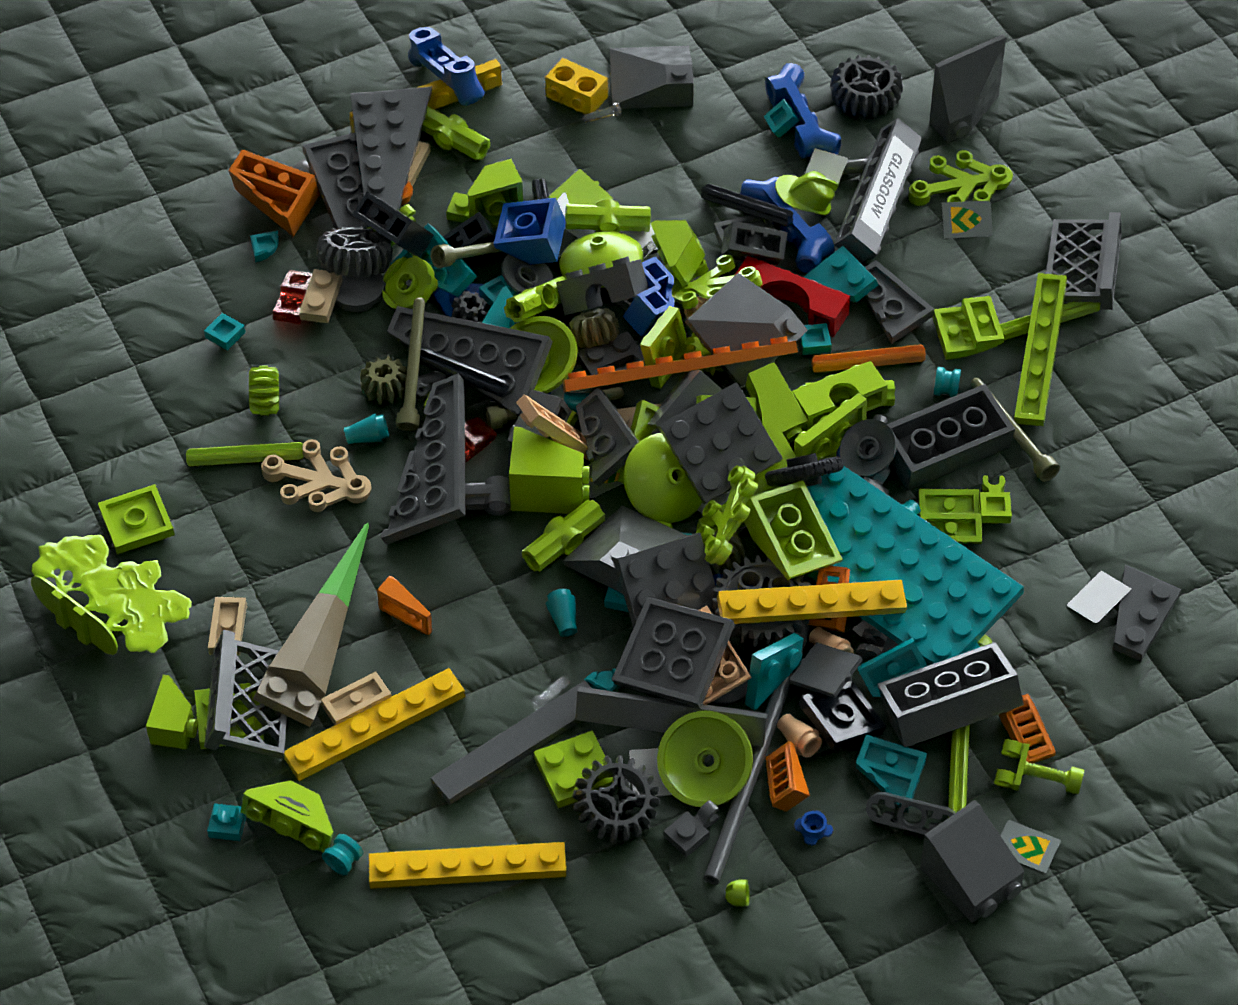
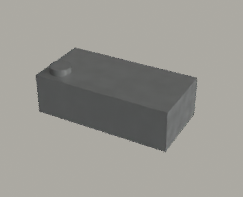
[887,384,1015,491]
[877,642,1024,747]

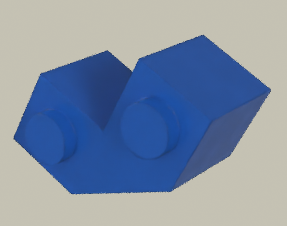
[623,257,674,337]

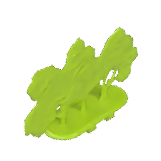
[31,535,192,655]

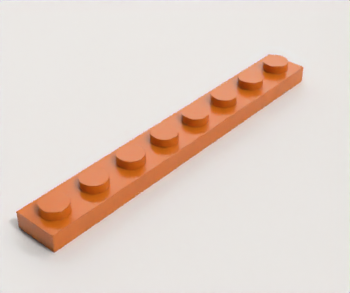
[562,336,798,392]

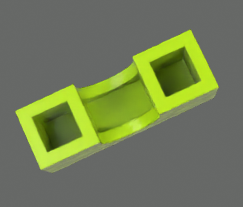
[792,361,888,431]

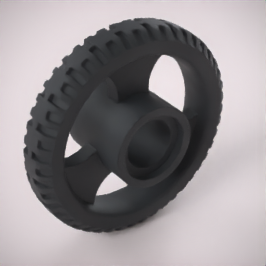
[765,453,844,487]

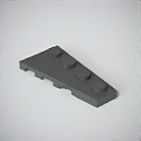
[303,133,367,229]

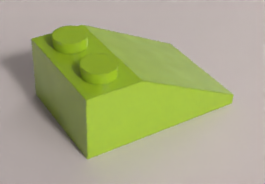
[744,480,843,580]

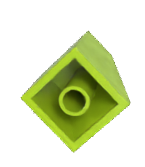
[509,427,590,514]

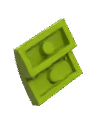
[932,296,1005,360]
[918,489,982,544]

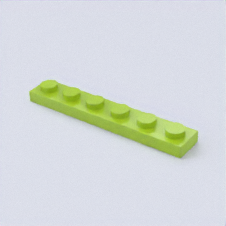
[1014,273,1067,426]

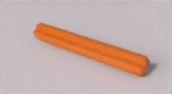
[811,345,926,373]

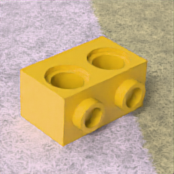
[545,58,608,116]

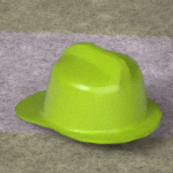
[775,171,838,215]

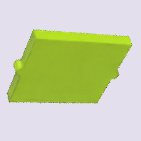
[548,169,613,205]

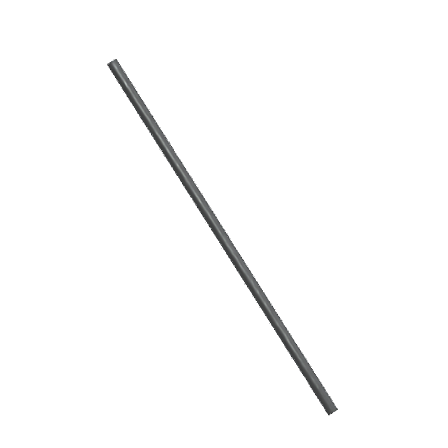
[704,414,888,885]

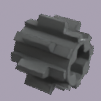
[451,291,487,322]

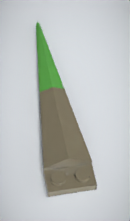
[253,523,369,727]

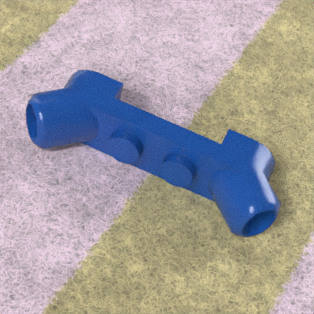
[408,27,485,106]
[765,63,841,159]
[740,176,834,273]

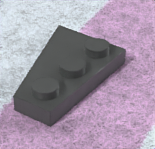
[864,260,934,344]
[576,387,639,487]
[1113,565,1181,662]

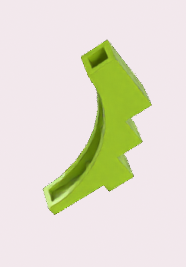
[696,362,808,533]

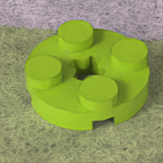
[382,256,438,309]

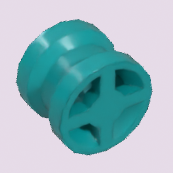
[933,366,961,398]
[322,834,363,875]

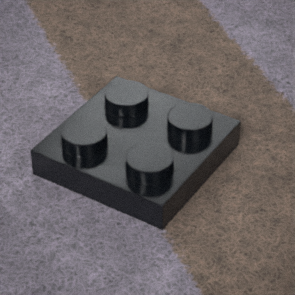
[799,681,886,750]

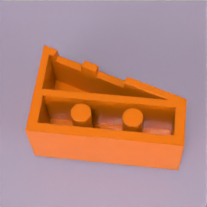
[229,149,320,237]

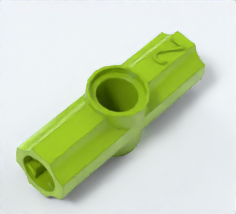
[421,106,490,161]
[565,199,651,232]
[504,276,566,323]
[522,499,605,572]

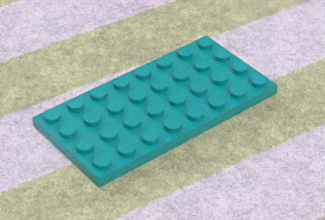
[756,465,1024,665]

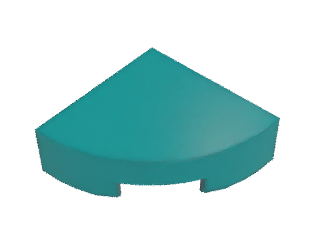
[250,231,279,262]
[584,668,621,692]

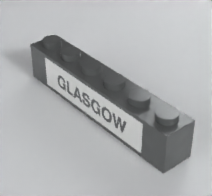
[834,118,922,263]

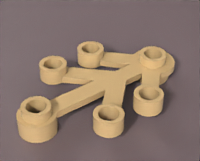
[261,440,372,512]

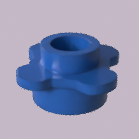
[794,811,833,845]

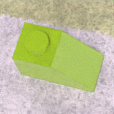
[146,675,198,749]

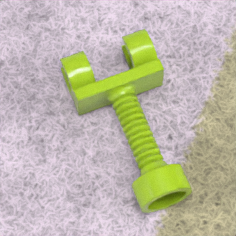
[994,739,1084,794]

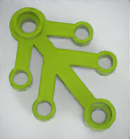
[908,150,1013,206]
[672,255,763,309]
[696,465,758,565]

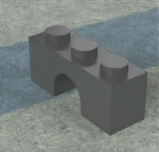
[556,256,649,316]

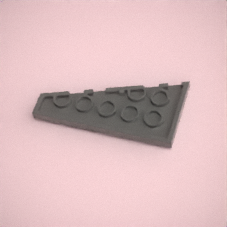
[350,87,432,227]

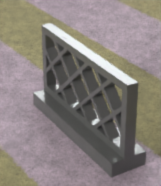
[1046,212,1122,310]
[204,629,287,759]

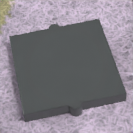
[789,642,863,698]

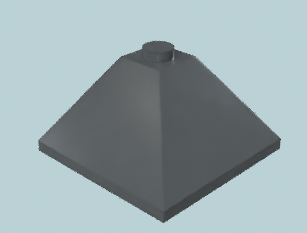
[929,34,1006,143]
[610,46,694,109]
[685,273,808,387]
[563,506,687,594]

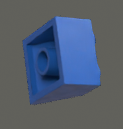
[493,198,566,265]

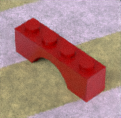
[735,256,850,337]

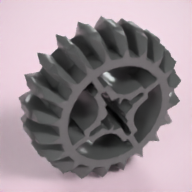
[830,54,903,119]
[316,226,393,278]
[572,755,660,842]

